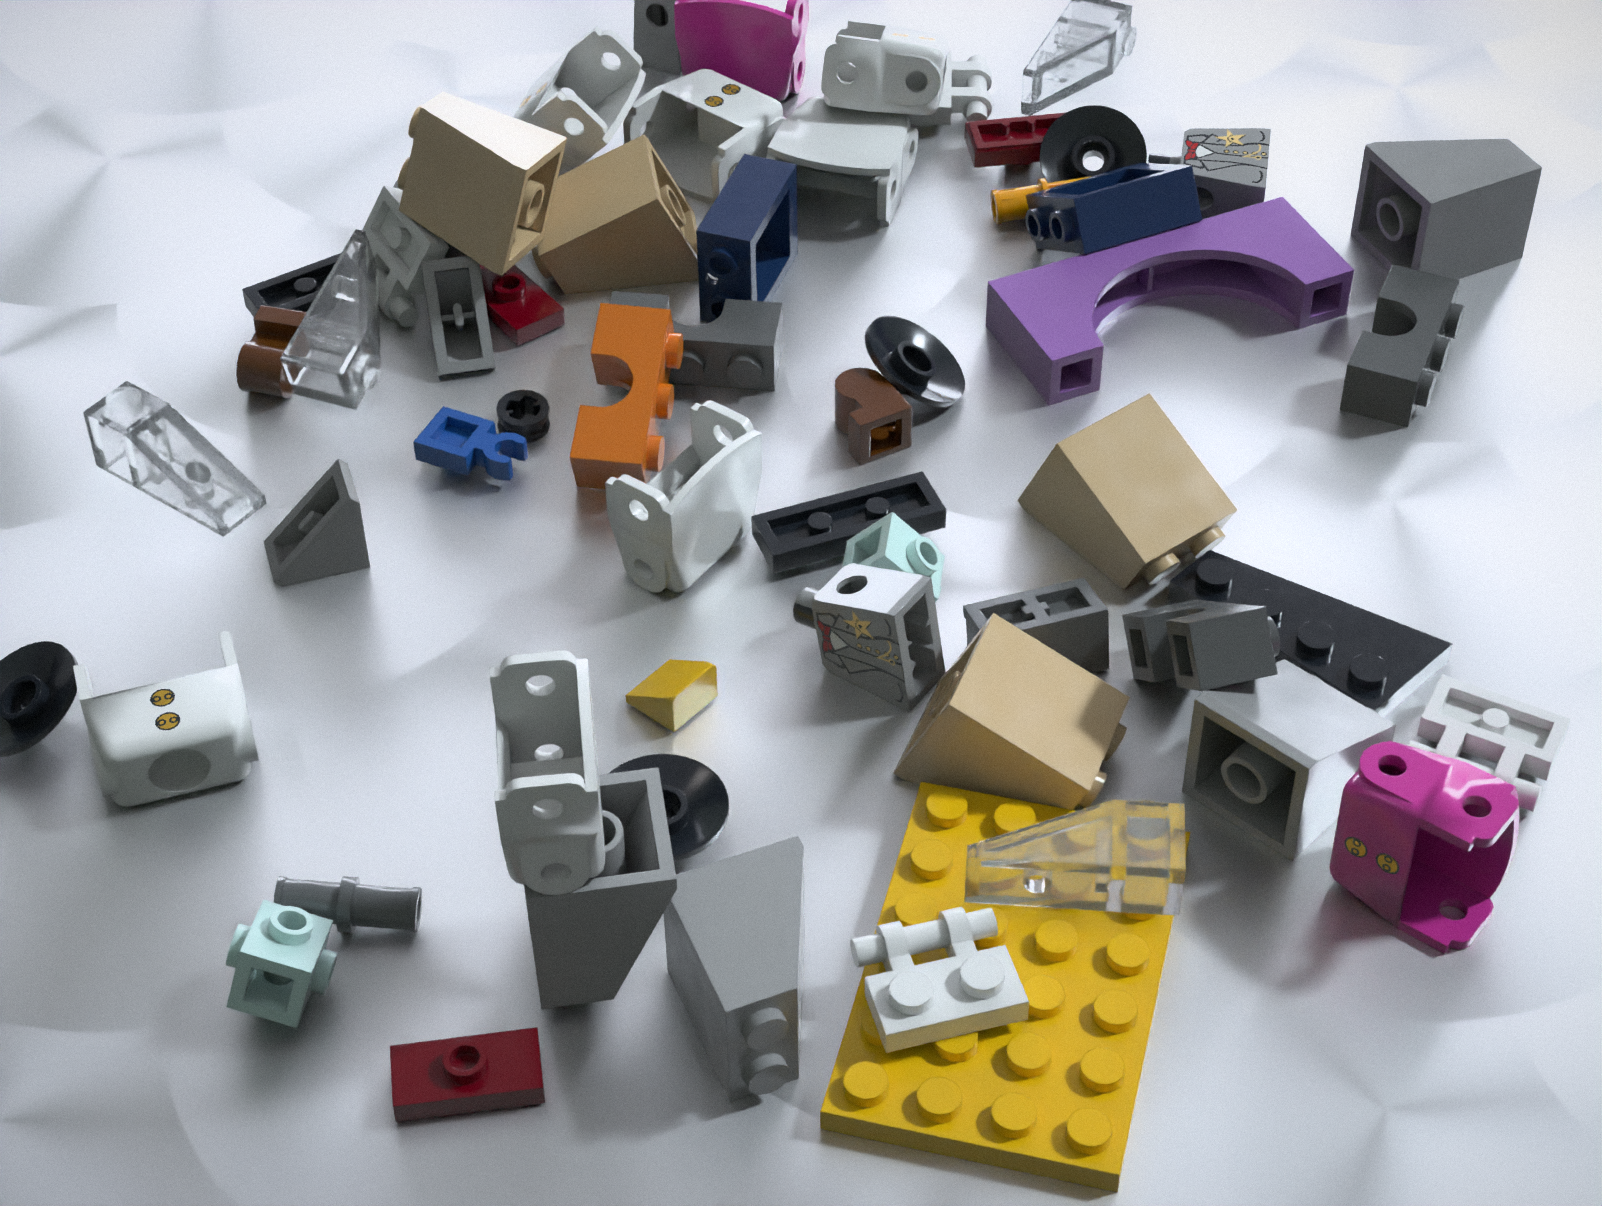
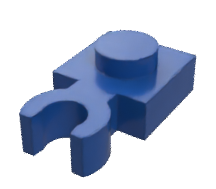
[413,406,528,481]

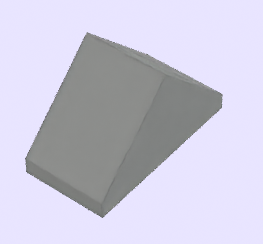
[421,256,496,376]
[263,459,370,587]

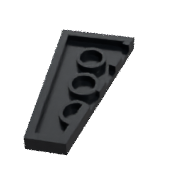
[1168,550,1453,717]

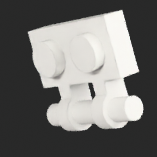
[907,50,992,127]
[353,185,449,327]
[1408,675,1571,812]
[850,907,1029,1053]

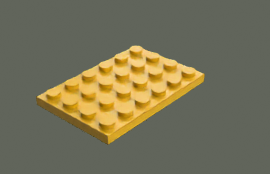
[820,782,1191,1192]

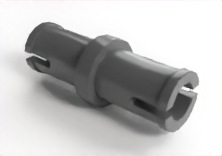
[274,876,422,933]

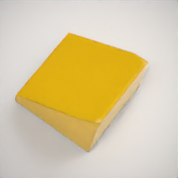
[625,659,718,732]

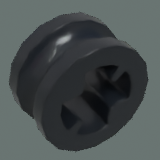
[496,390,550,443]

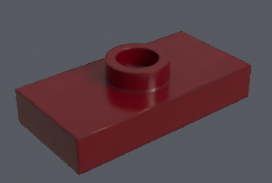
[964,112,1066,168]
[480,264,565,346]
[390,1027,545,1122]

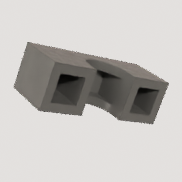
[1340,264,1465,427]
[609,291,783,391]
[1122,600,1280,691]

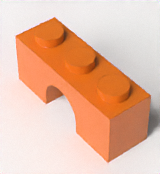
[569,303,683,490]

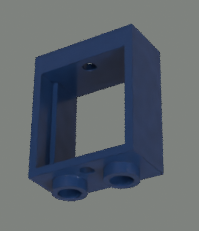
[696,154,798,323]
[1025,163,1202,254]

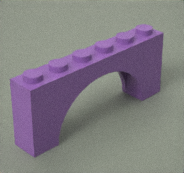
[986,196,1354,406]

